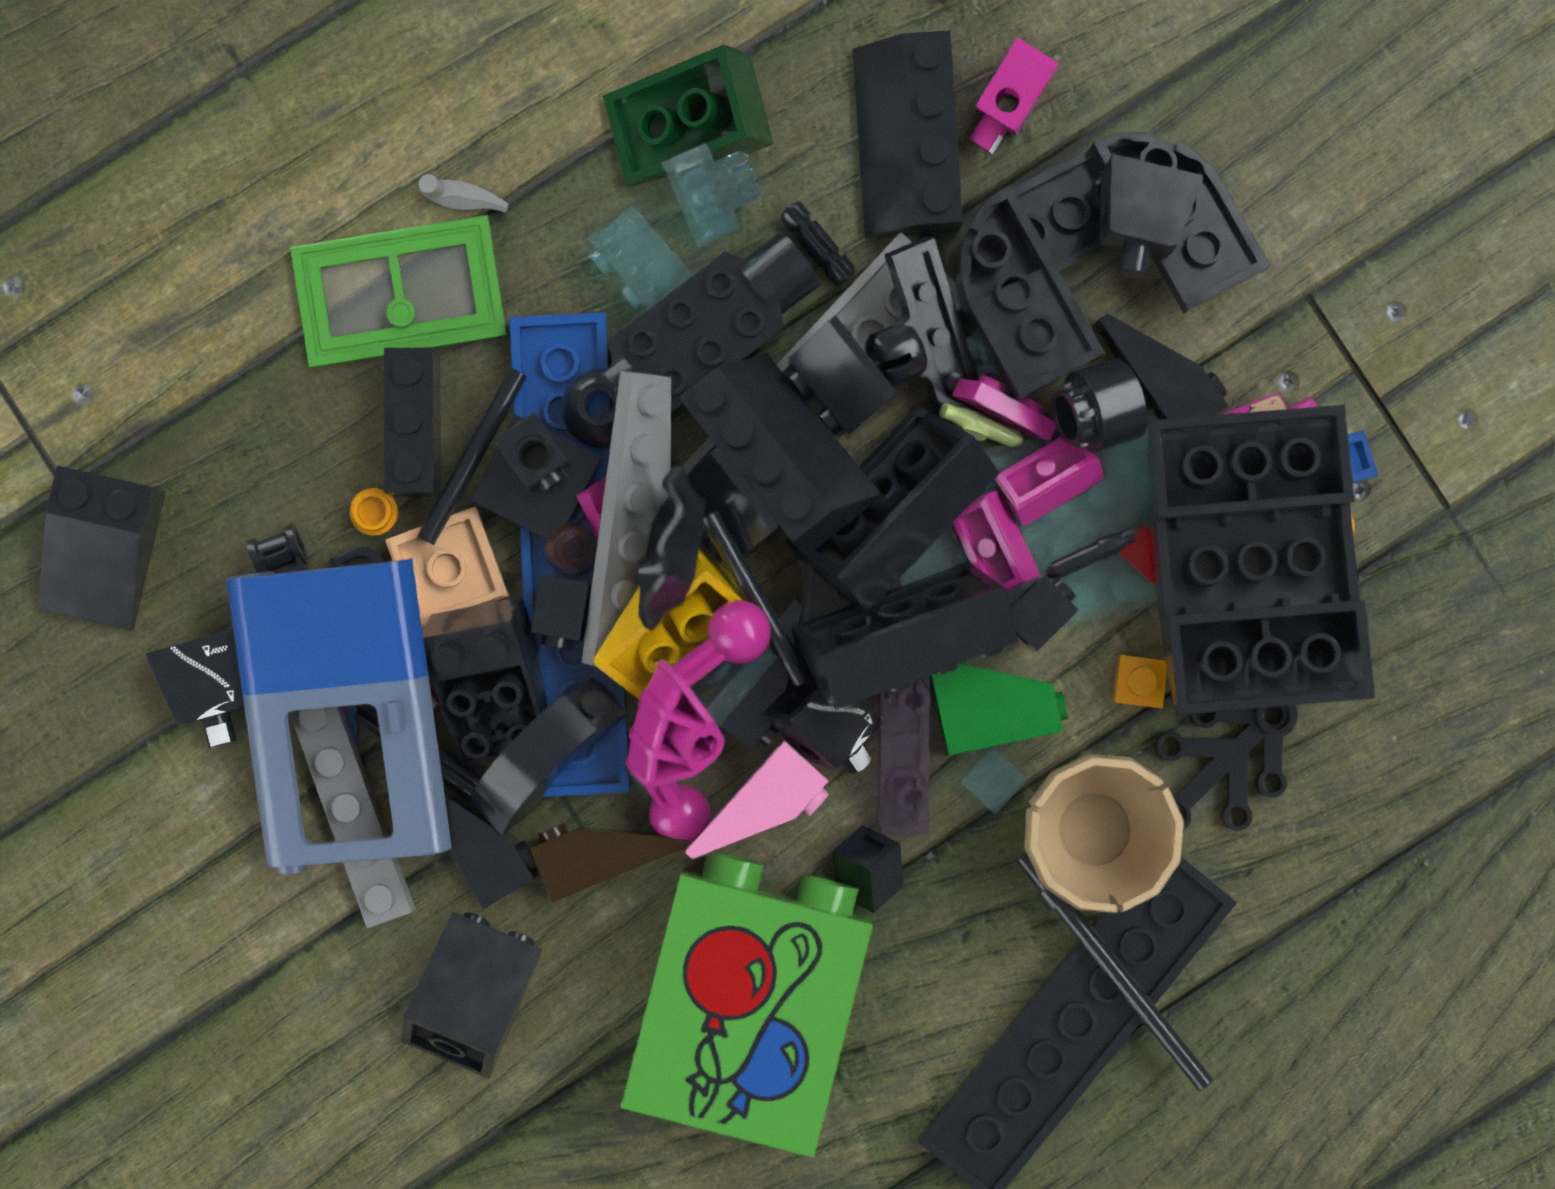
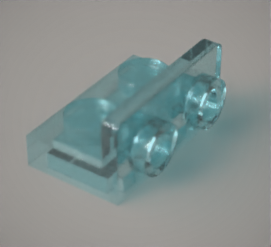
[587,205,694,312]

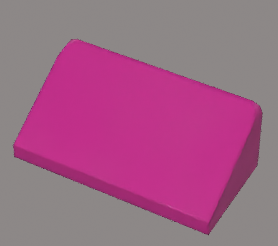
[994,436,1105,526]
[952,490,1040,592]

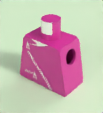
[969,37,1059,154]

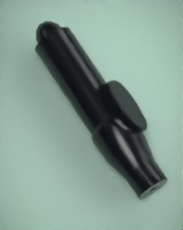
[1045,527,1136,579]

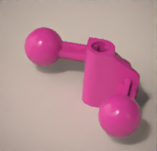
[626,600,771,844]

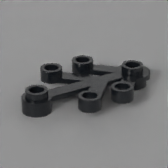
[1154,705,1297,831]

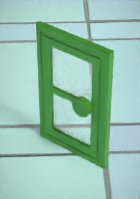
[290,215,508,368]

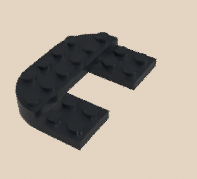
[955,132,1271,402]

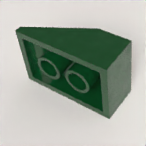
[603,44,774,187]

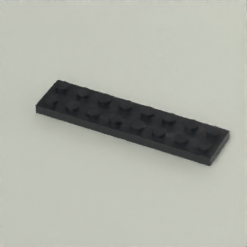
[917,857,1237,1189]

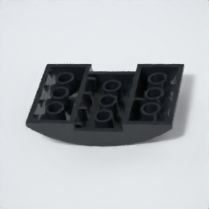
[1148,405,1375,715]

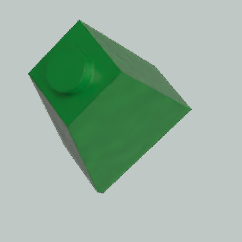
[929,664,1068,756]

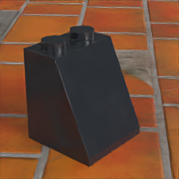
[401,911,542,1079]

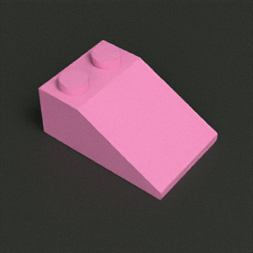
[685,740,829,858]

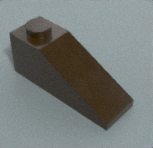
[530,823,689,902]

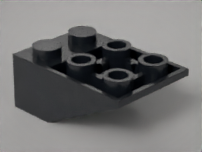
[422,596,548,767]

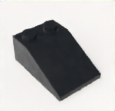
[38,466,166,630]

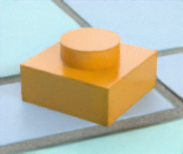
[1112,655,1167,709]

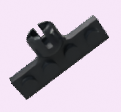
[864,236,990,429]

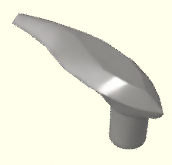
[418,174,508,212]

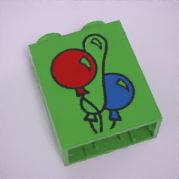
[621,851,873,1158]

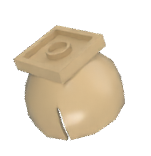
[1024,754,1184,914]

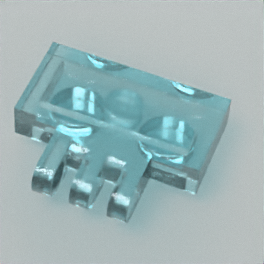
[662,143,761,248]

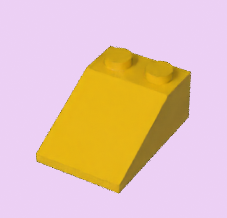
[593,547,746,699]

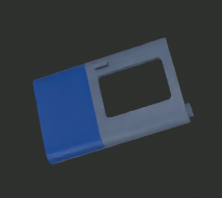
[226,558,452,874]

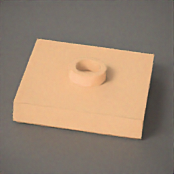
[385,507,510,629]

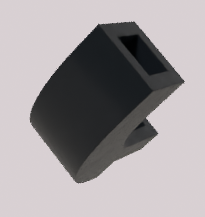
[469,678,626,835]

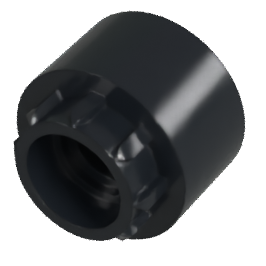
[1052,359,1147,453]

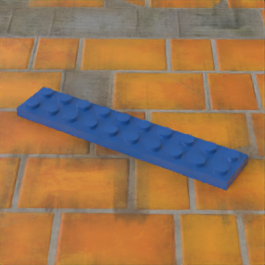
[510,312,631,797]

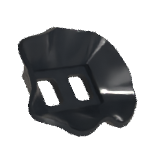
[638,466,706,632]

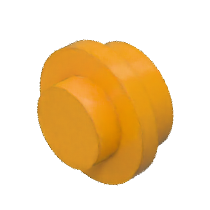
[350,488,398,536]

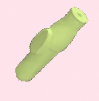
[939,403,1024,448]

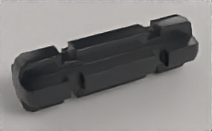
[781,201,855,286]

